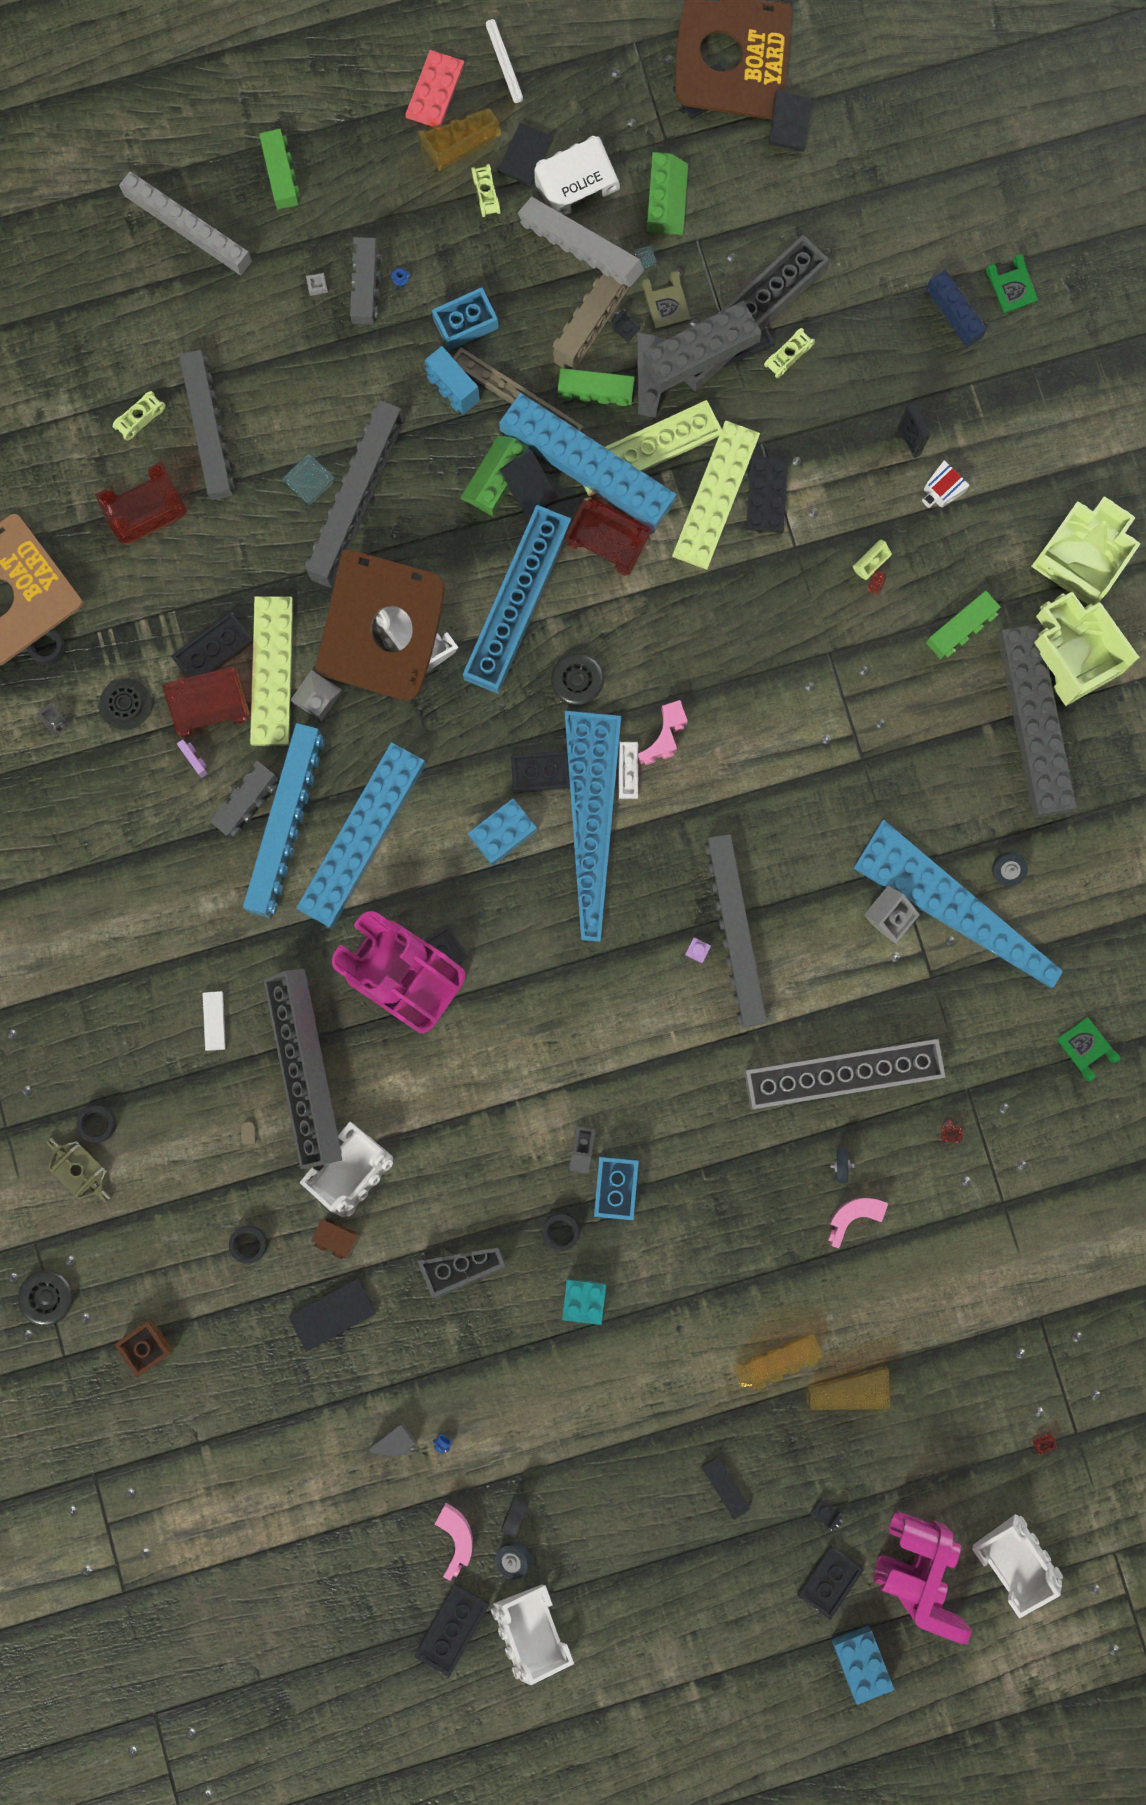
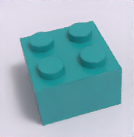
[562,1279,606,1325]

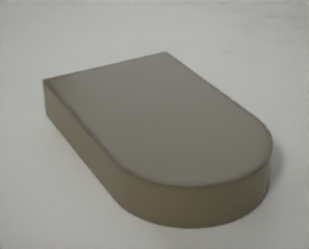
[241,1122,256,1145]

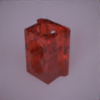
[868,570,886,595]
[940,1125,963,1143]
[1032,1433,1058,1456]

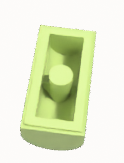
[853,540,892,580]

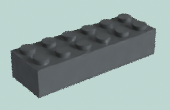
[643,301,761,392]

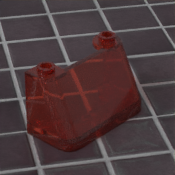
[95,461,187,544]
[564,497,655,576]
[162,667,251,738]

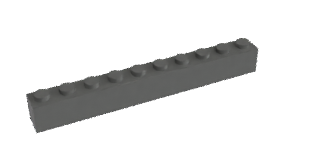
[704,834,767,1028]

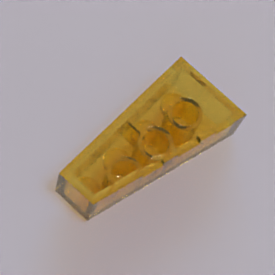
[418,108,501,171]
[733,1334,823,1390]
[807,1366,890,1410]

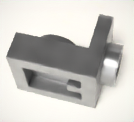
[37,702,70,736]

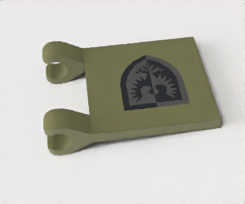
[642,271,691,330]

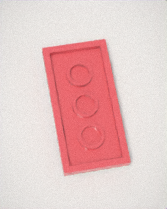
[406,50,464,129]

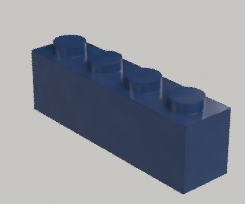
[926,270,987,348]

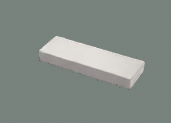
[619,742,638,799]
[203,991,226,1051]

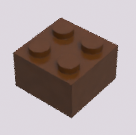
[311,1218,361,1259]
[115,1319,174,1378]

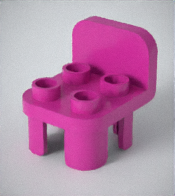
[332,911,465,1033]
[873,1511,972,1645]

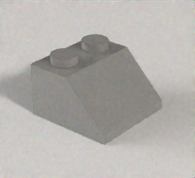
[864,886,920,944]

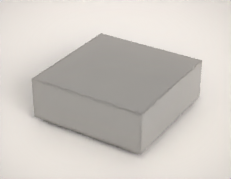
[306,273,328,296]

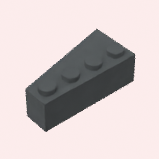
[350,237,382,325]
[637,332,668,418]
[210,760,279,839]
[417,1248,507,1299]

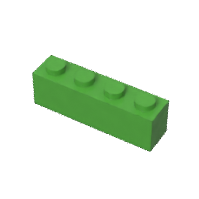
[259,129,300,210]
[558,368,634,406]
[926,591,1001,659]

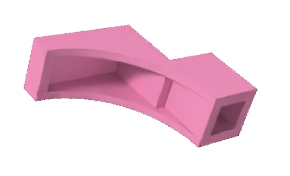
[638,700,688,765]

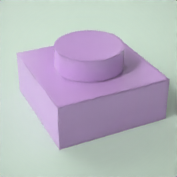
[685,938,711,963]

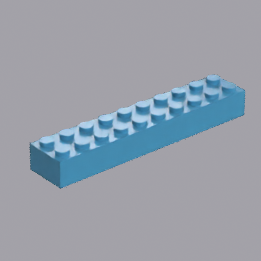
[499,393,676,532]
[463,505,571,694]
[243,723,325,918]
[296,742,426,929]

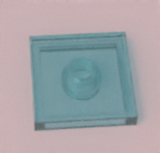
[282,453,336,506]

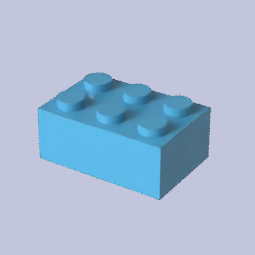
[432,288,499,351]
[425,346,480,415]
[468,799,537,867]
[594,1157,639,1220]
[831,1625,894,1705]

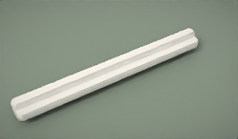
[486,19,523,103]

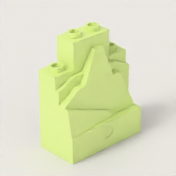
[1031,497,1140,606]
[1034,592,1140,706]

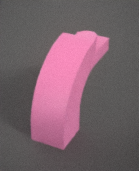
[828,1198,888,1248]
[434,1503,473,1580]

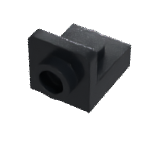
[611,309,640,342]
[810,1497,843,1531]

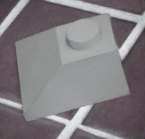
[290,670,343,721]

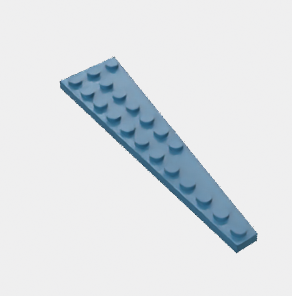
[565,711,621,942]
[853,820,1063,988]

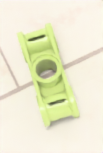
[471,164,501,217]
[764,328,815,379]
[113,391,166,441]

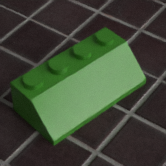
[647,152,688,235]
[461,436,530,516]

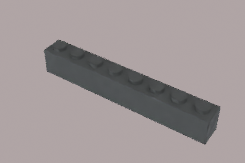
[179,350,235,500]

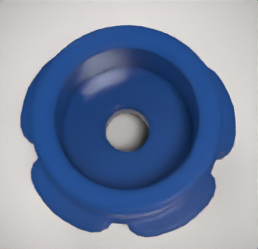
[391,268,410,286]
[433,1435,452,1453]

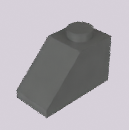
[569,1127,596,1173]
[369,1422,416,1457]

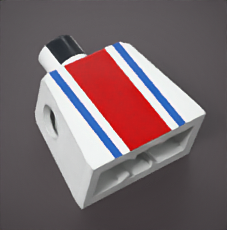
[922,460,969,508]

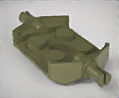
[46,1137,111,1203]

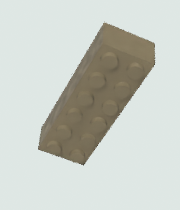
[553,274,630,370]

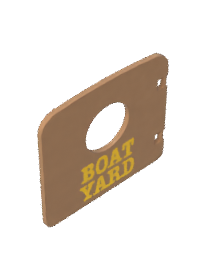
[0,514,83,666]

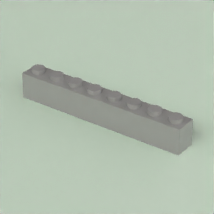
[119,171,252,275]
[518,196,644,287]

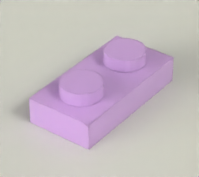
[177,740,208,778]

